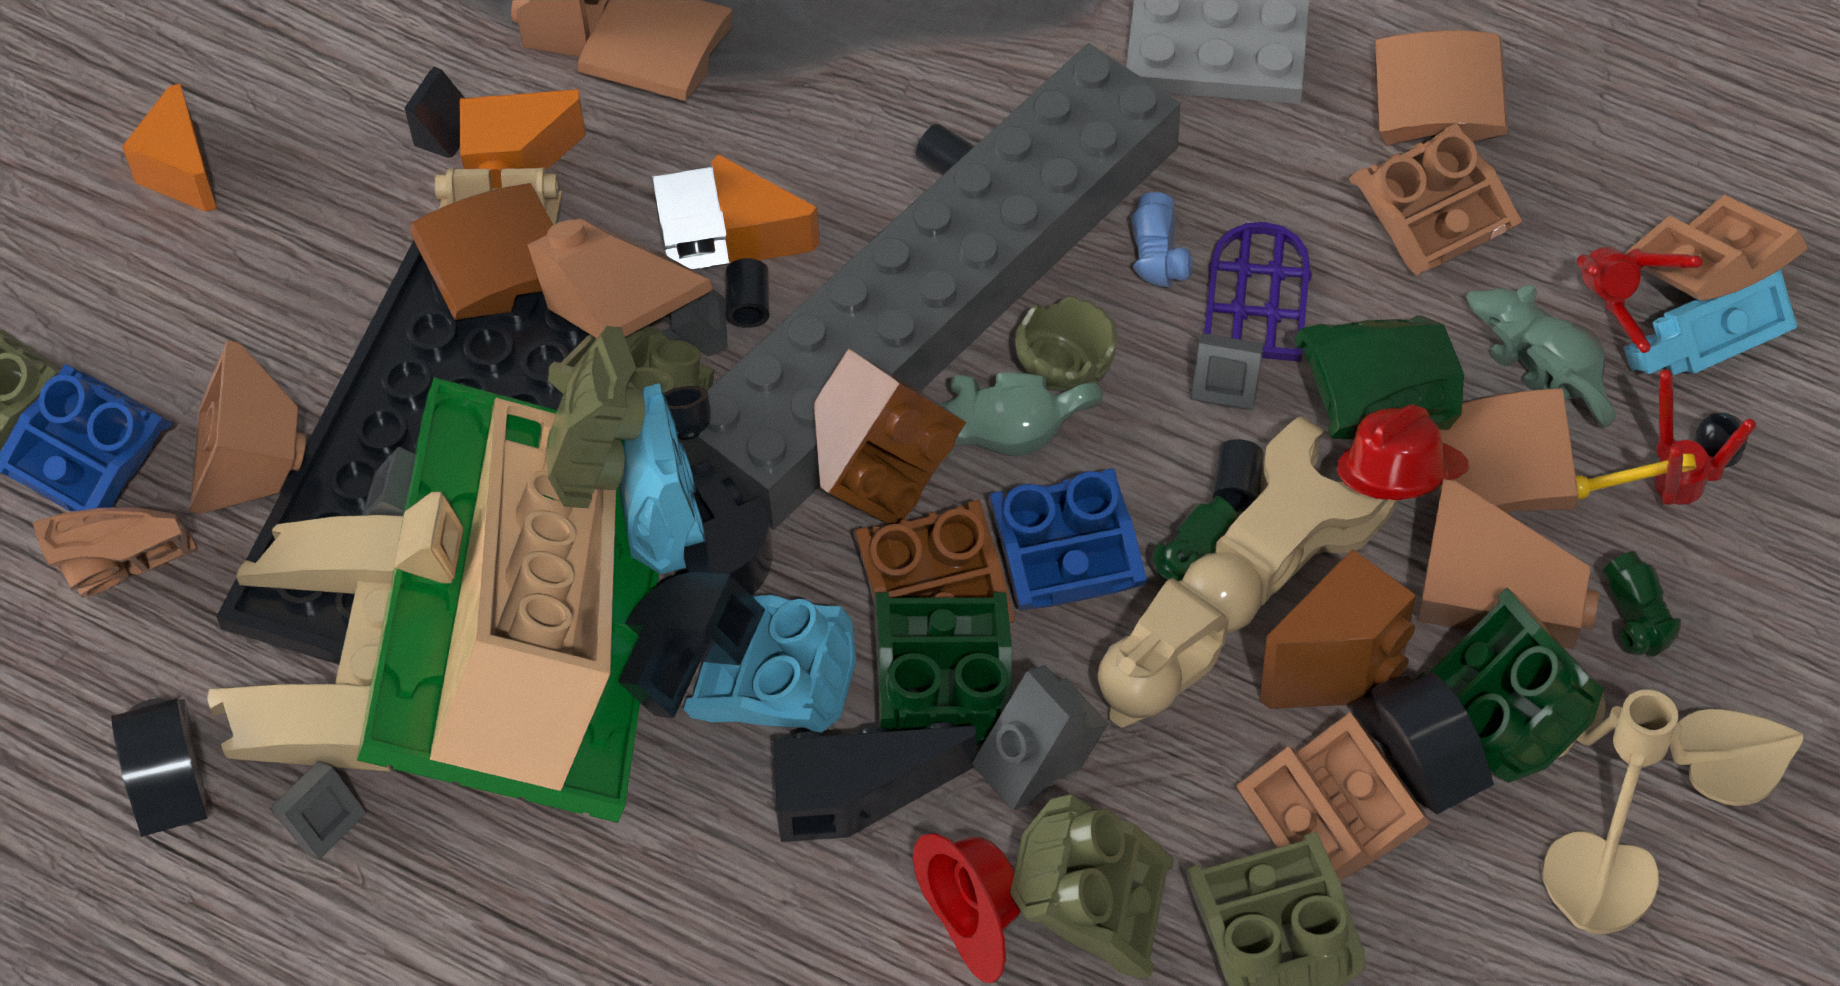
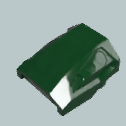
[1294,315,1464,440]
[1415,588,1604,783]
[874,592,1013,746]

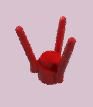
[1576,247,1703,353]
[1654,369,1756,505]

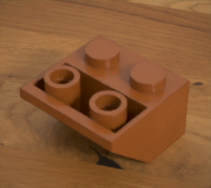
[814,349,967,525]

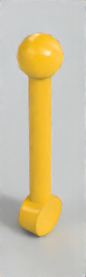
[1576,454,1697,500]

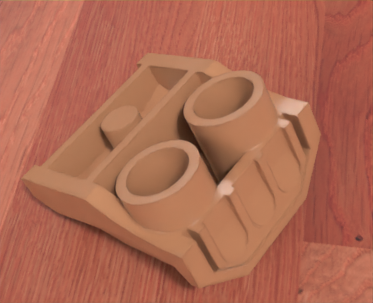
[1349,123,1523,276]
[32,507,198,598]

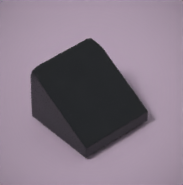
[405,67,465,158]

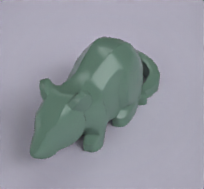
[1467,285,1616,429]
[936,373,1103,458]

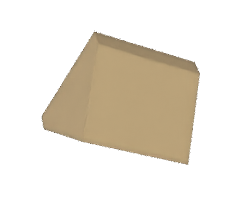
[394,492,463,583]

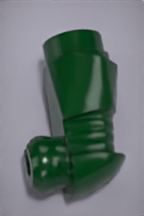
[1151,496,1239,582]
[1602,551,1681,657]

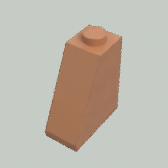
[1418,479,1599,649]

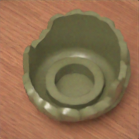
[1015,296,1117,391]

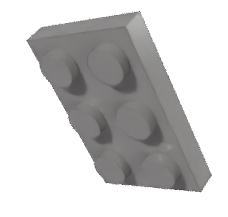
[1126,0,1309,104]

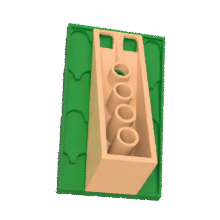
[357,377,659,823]

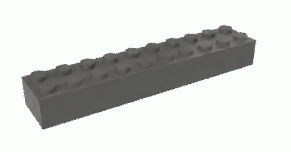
[679,43,1181,530]

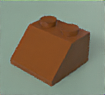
[1259,549,1416,709]

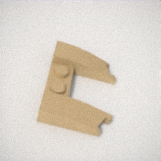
[207,515,403,772]

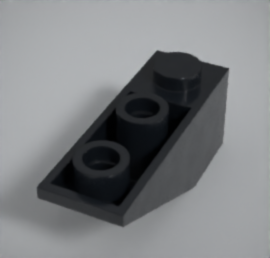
[774,722,977,842]

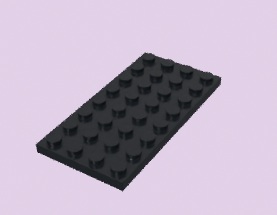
[216,240,589,665]

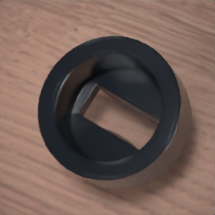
[664,386,711,440]
[1693,412,1747,468]

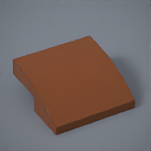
[409,183,554,320]

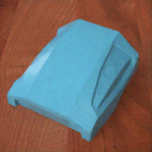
[619,383,706,574]
[683,595,856,733]

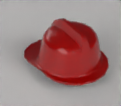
[1337,404,1469,500]
[913,833,1021,983]

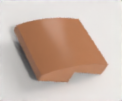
[578,0,733,101]
[1375,30,1509,146]
[1625,194,1808,301]
[1439,388,1578,515]
[1236,712,1432,880]

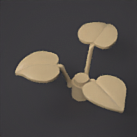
[1542,689,1803,934]

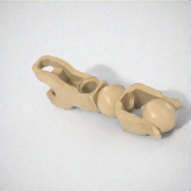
[1098,416,1397,728]

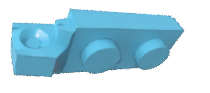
[1623,269,1797,375]

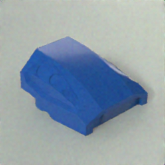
[0,364,173,512]
[988,468,1147,611]

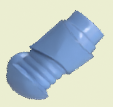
[1131,192,1193,288]

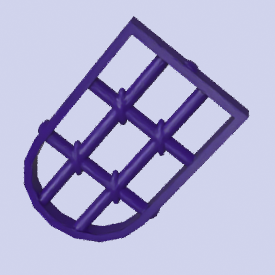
[1205,222,1312,362]

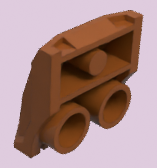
[853,499,1015,623]

